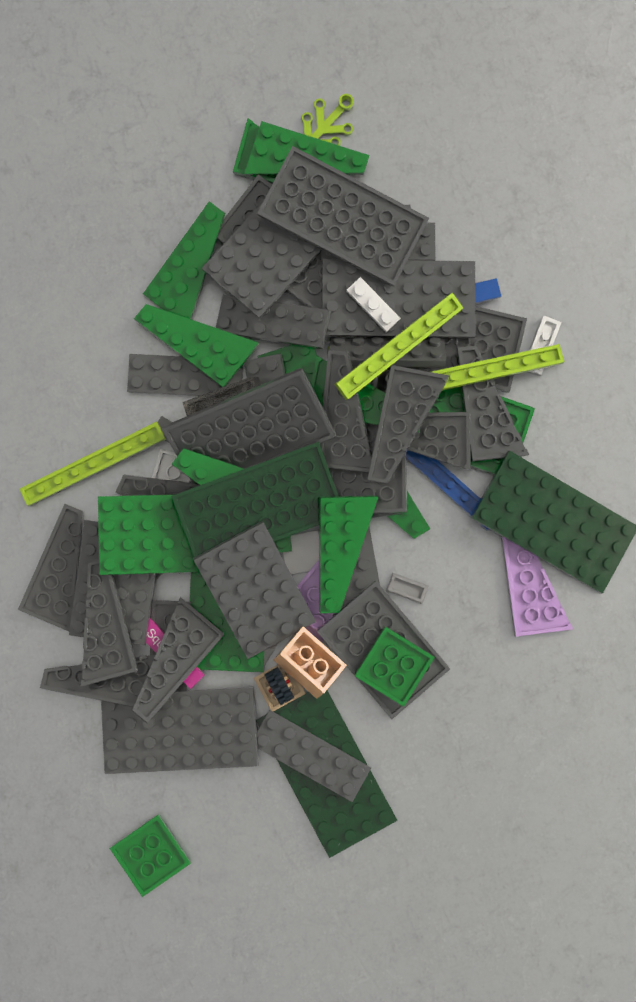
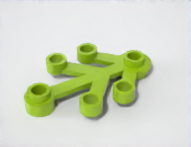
[301,94,354,146]

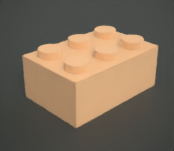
[273,627,347,699]

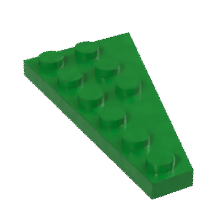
[319,495,378,614]

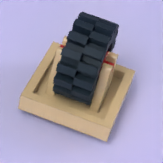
[254,665,306,711]

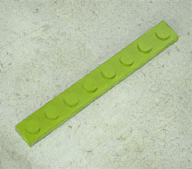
[334,293,463,400]
[432,344,565,390]
[19,421,166,506]

